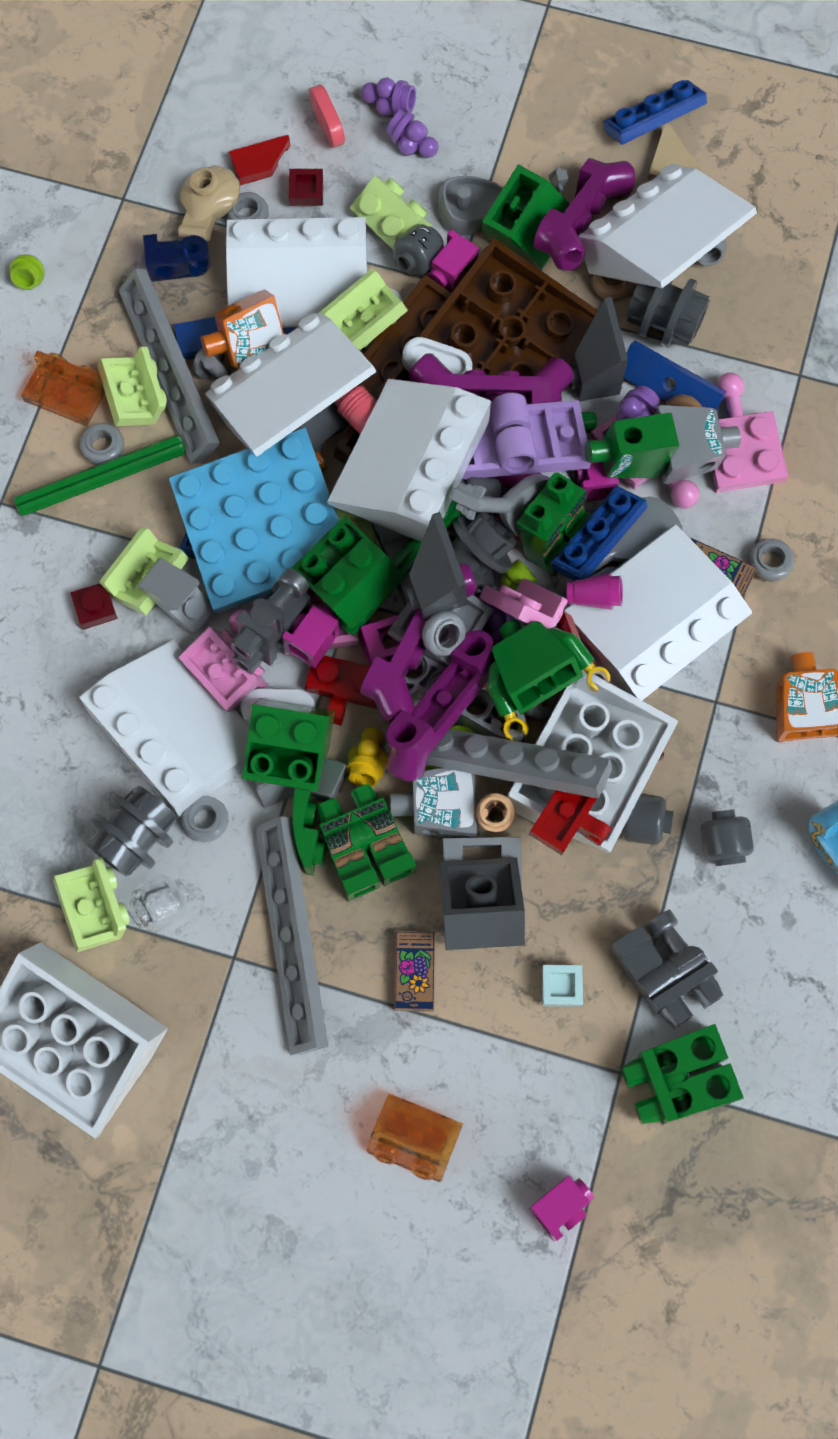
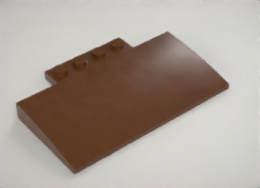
[333,238,598,531]

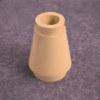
[476,793,515,832]

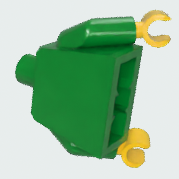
[487,620,610,741]

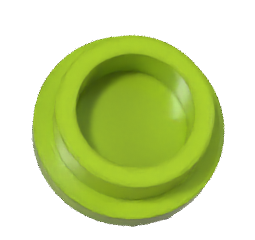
[9,254,45,290]
[501,559,538,591]

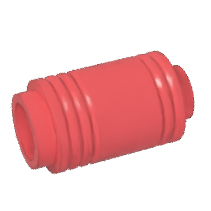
[335,385,377,434]

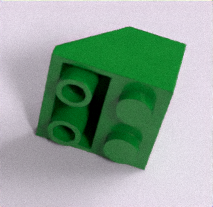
[482,164,570,271]
[291,516,406,630]
[242,698,335,792]

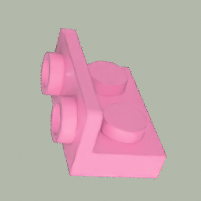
[479,578,567,629]
[178,626,268,712]

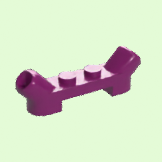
[534,158,636,271]
[409,353,574,404]
[360,562,477,723]
[386,630,501,781]

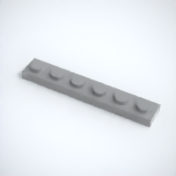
[118,268,220,464]
[385,729,612,799]
[256,816,328,1056]

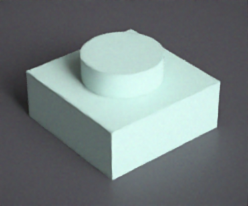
[542,965,583,1007]

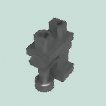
[231,568,312,675]
[609,909,724,1029]

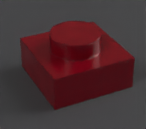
[288,169,324,206]
[70,583,118,630]

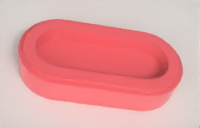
[309,84,345,148]

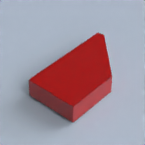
[229,135,291,186]

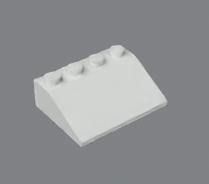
[579,164,757,288]
[226,217,367,328]
[204,312,376,457]
[327,379,491,542]
[564,524,752,701]
[79,640,249,820]
[506,670,678,853]
[0,942,168,1139]

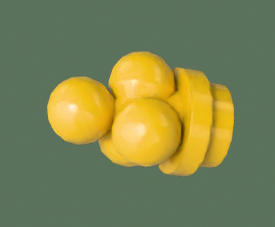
[347,727,388,787]

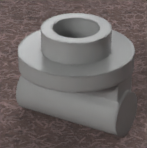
[193,348,231,379]

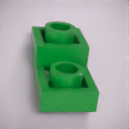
[293,788,326,876]

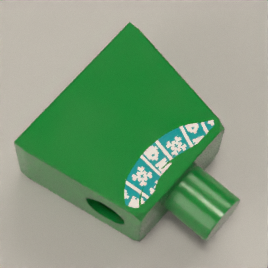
[585,413,680,478]

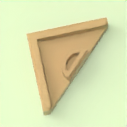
[648,123,702,181]

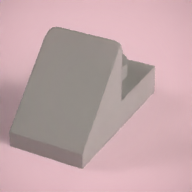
[136,558,213,634]

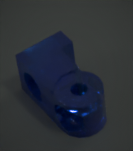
[143,234,211,282]

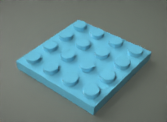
[169,427,339,614]

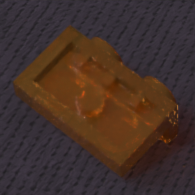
[21,350,105,426]
[366,1093,463,1182]

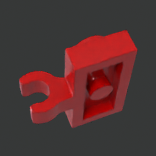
[305,655,377,726]
[528,788,612,855]

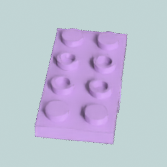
[462,393,591,480]

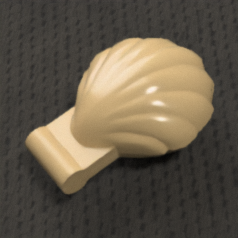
[178,165,240,242]

